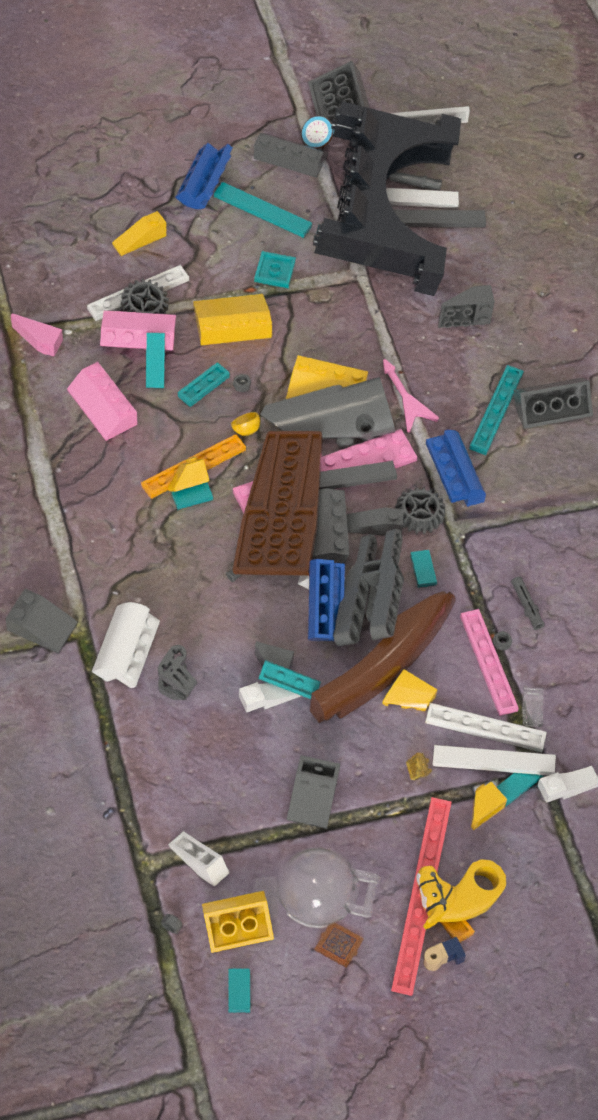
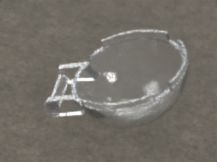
[276,847,381,928]

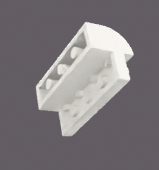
[92,602,160,688]

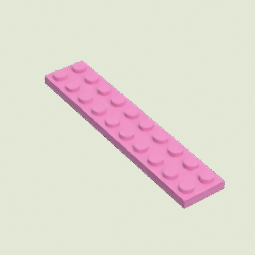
[233,429,417,513]

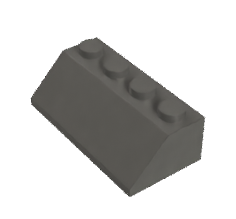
[253,133,328,178]
[513,378,593,429]

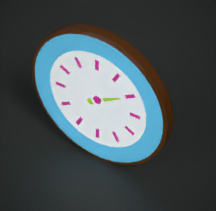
[301,116,333,149]

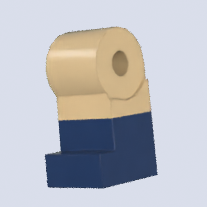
[423,937,466,971]

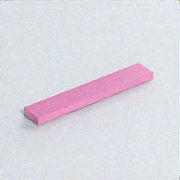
[460,609,519,716]

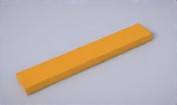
[141,434,246,499]

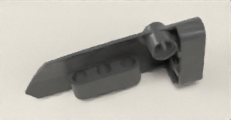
[260,377,396,442]

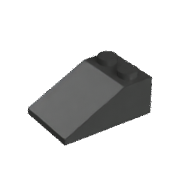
[5,589,78,654]

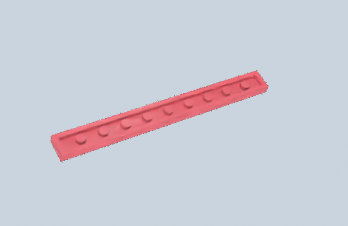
[391,797,451,996]

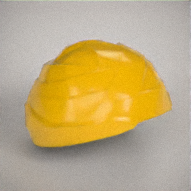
[231,412,260,436]

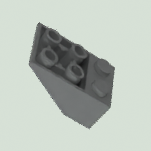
[438,285,495,328]
[287,755,341,829]

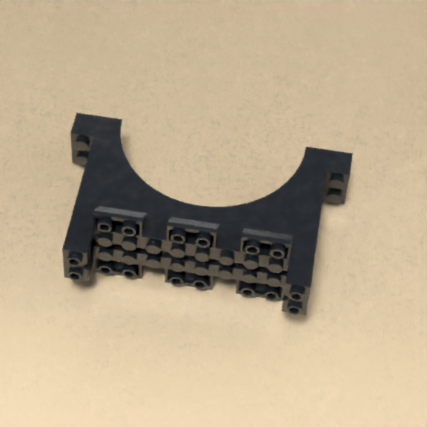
[312,101,462,296]

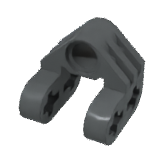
[158,645,197,700]

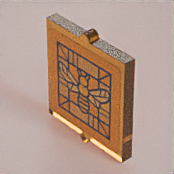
[314,921,364,968]

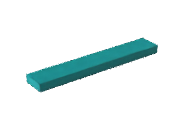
[214,182,312,238]
[469,365,524,455]

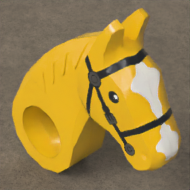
[416,859,506,930]

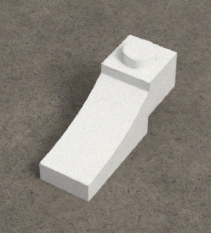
[239,682,301,713]
[538,766,598,803]

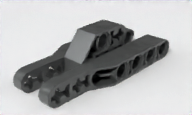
[334,529,404,646]

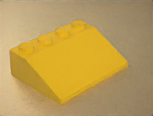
[193,294,272,345]
[286,355,368,399]

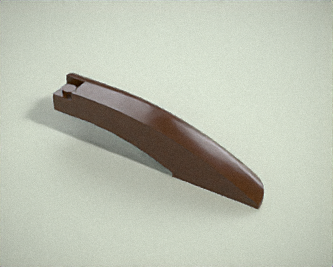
[310,591,456,723]

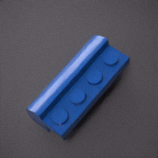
[175,143,233,209]
[426,430,486,507]
[308,559,345,642]

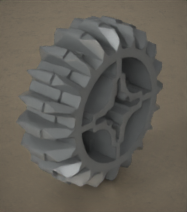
[121,278,169,314]
[395,486,446,535]

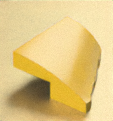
[382,669,437,711]

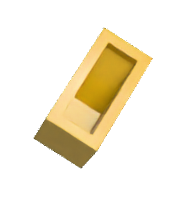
[168,457,209,492]
[471,782,507,830]

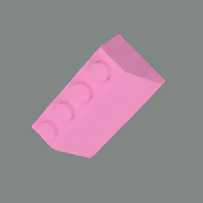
[100,310,176,351]
[67,362,137,441]

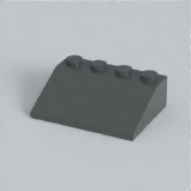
[308,61,370,123]
[312,488,349,564]

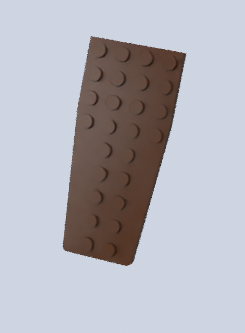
[232,431,323,576]

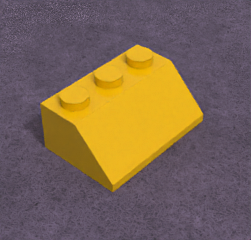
[202,891,274,953]

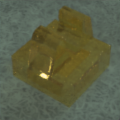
[406,752,432,780]

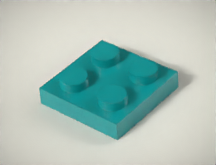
[254,251,296,289]

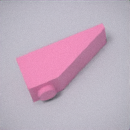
[11,313,63,356]

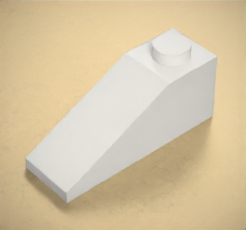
[168,831,229,886]

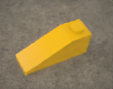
[112,211,166,256]

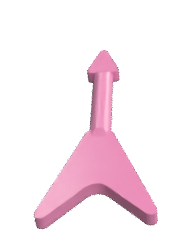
[383,359,439,433]

